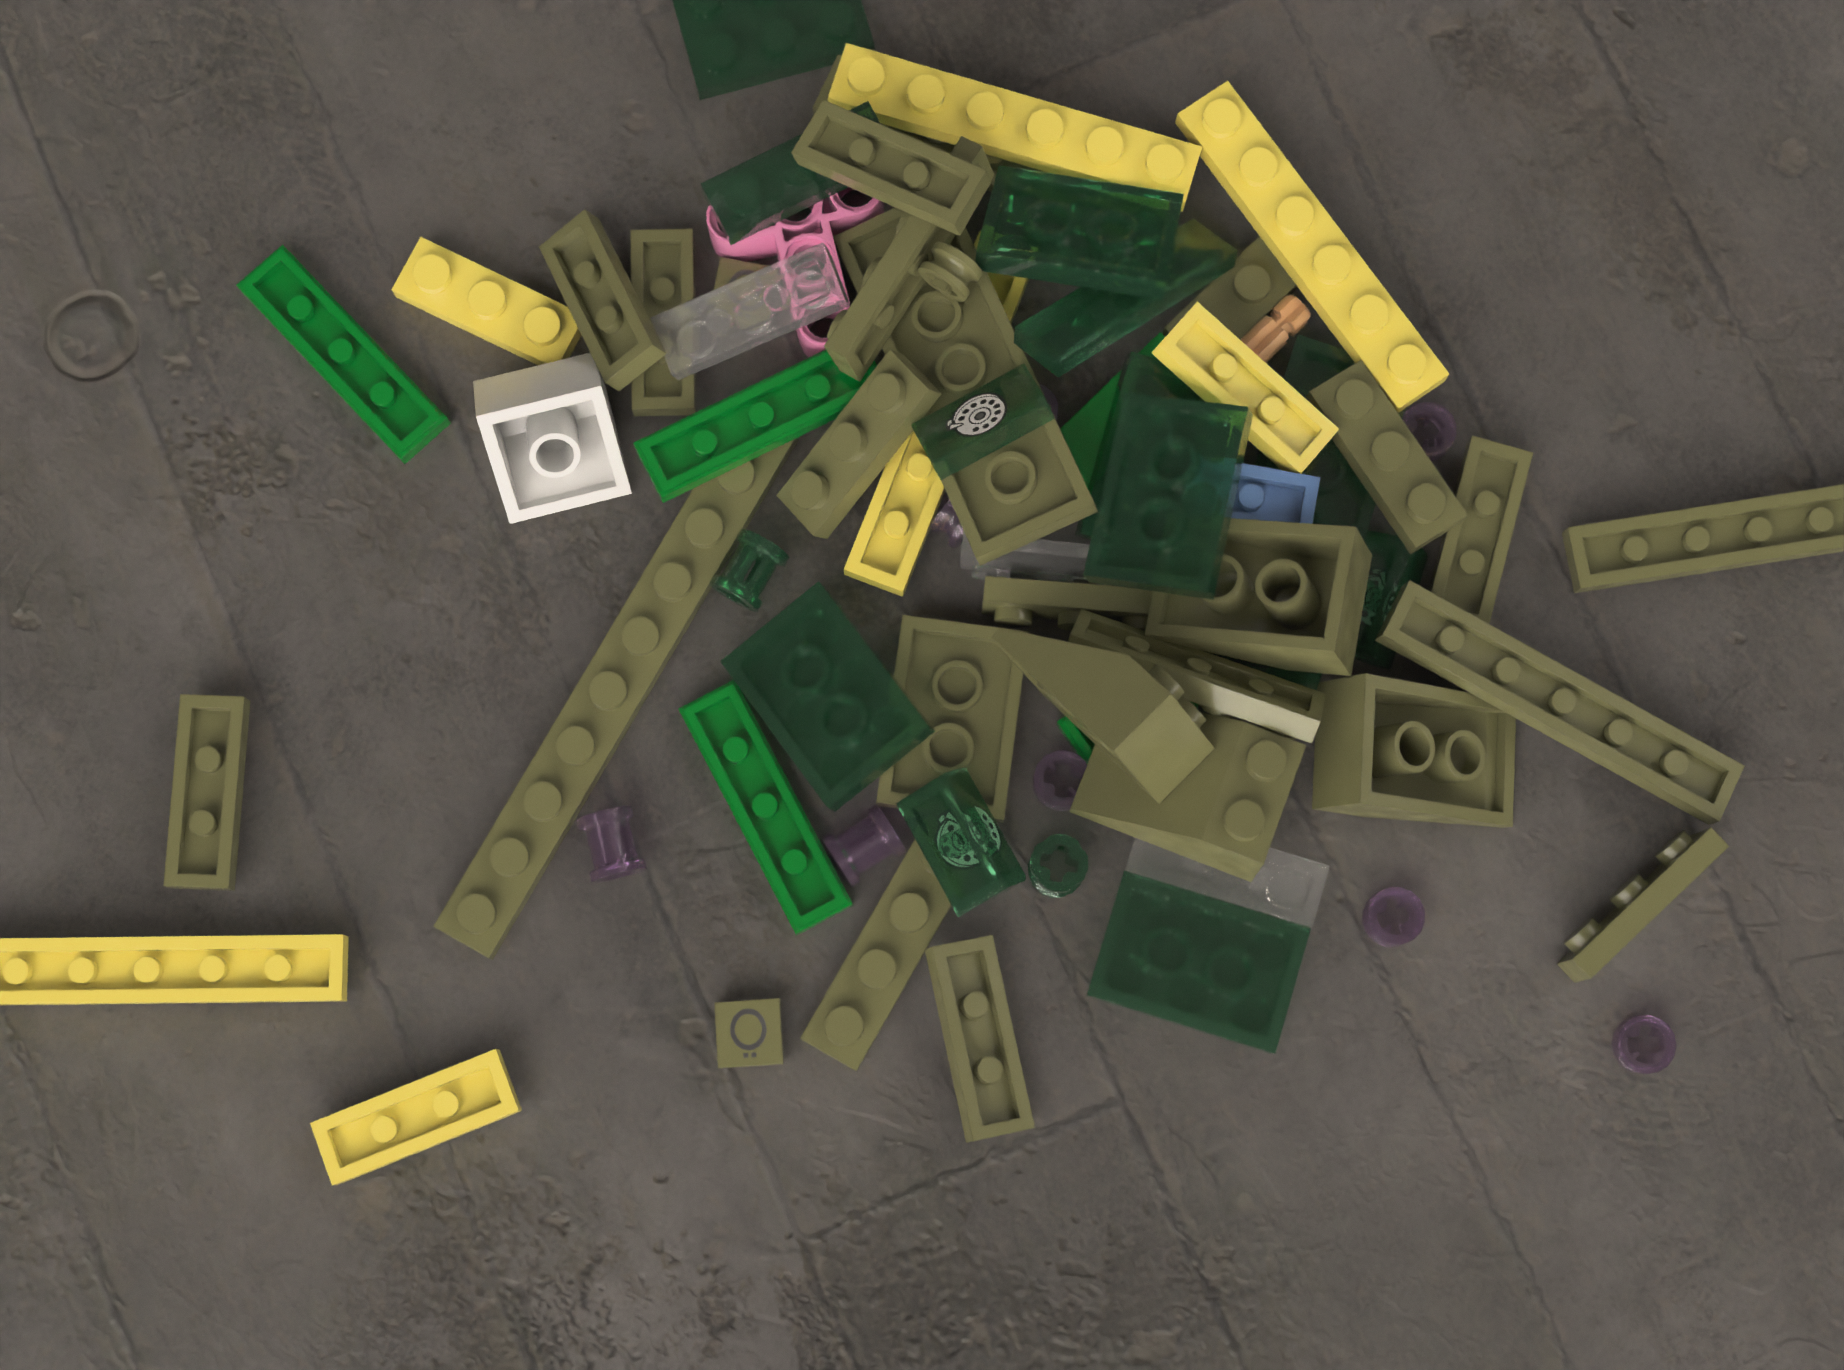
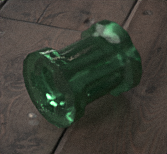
[709,529,790,612]
[1028,834,1088,898]

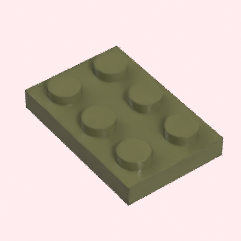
[876,615,1029,823]

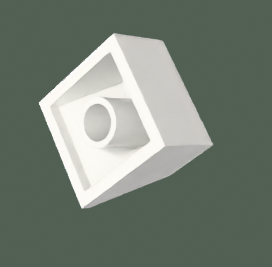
[473,353,632,524]

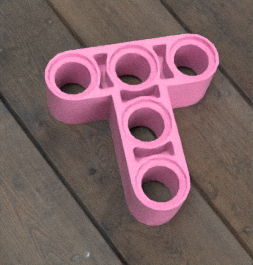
[706,170,884,357]

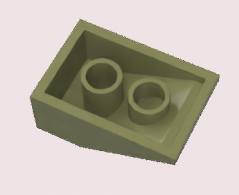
[1145,514,1372,676]
[991,628,1215,804]
[1312,673,1516,828]
[1069,712,1307,882]

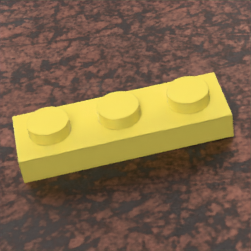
[391,237,581,365]
[1151,301,1339,474]
[310,1049,522,1185]

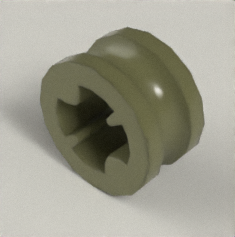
[918,242,983,302]

